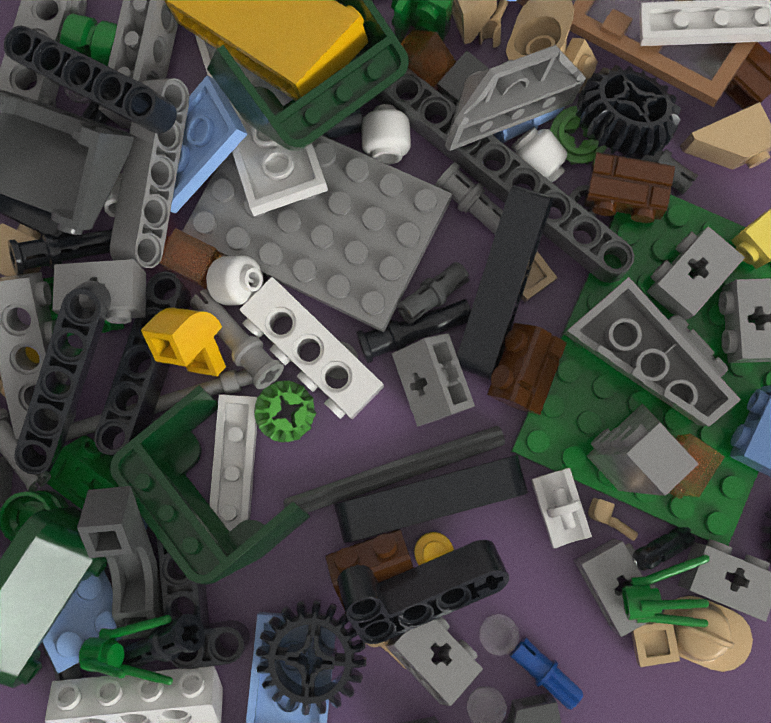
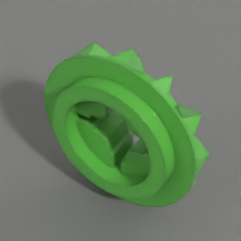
[550,106,607,165]
[254,381,317,443]

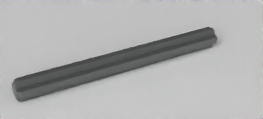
[283,426,505,513]

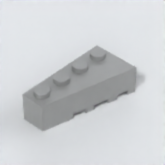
[563,277,741,427]
[587,403,699,496]

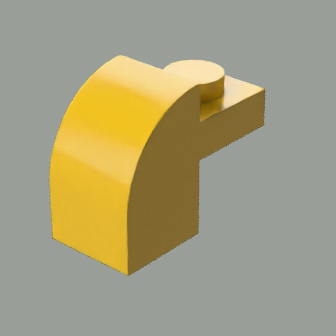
[141,308,226,377]

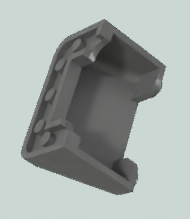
[0,89,134,235]

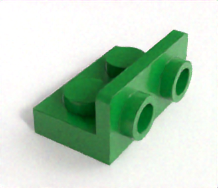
[391,0,453,43]
[47,435,119,509]

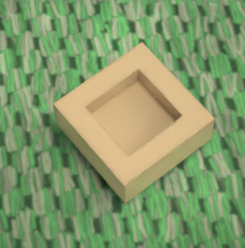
[564,38,598,93]
[522,251,557,302]
[631,622,680,667]

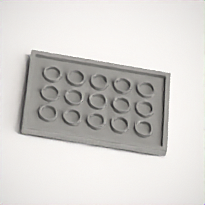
[182,136,452,332]

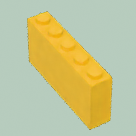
[164,0,369,101]

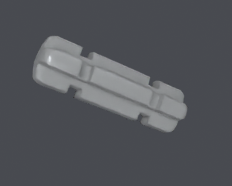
[668,314,728,377]

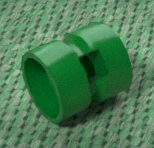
[60,13,117,66]
[0,490,69,542]

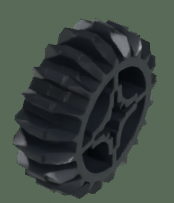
[576,65,681,159]
[256,599,367,716]

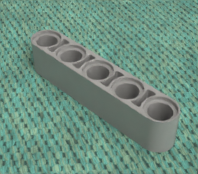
[110,78,189,268]

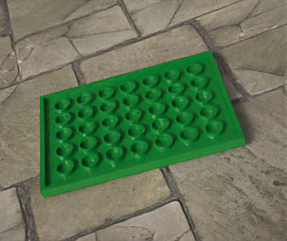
[510,194,771,546]

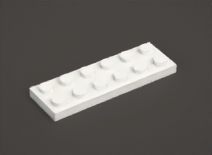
[195,35,328,216]

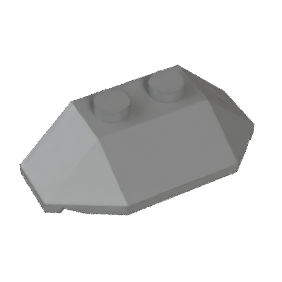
[445,45,586,151]

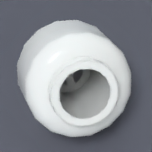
[361,104,411,165]
[511,127,567,182]
[206,255,264,305]

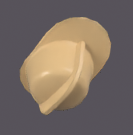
[506,0,574,60]
[663,596,753,672]

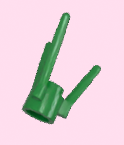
[622,555,710,628]
[79,615,173,685]

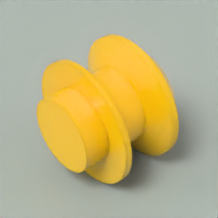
[414,532,454,565]

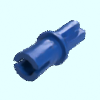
[509,637,583,710]

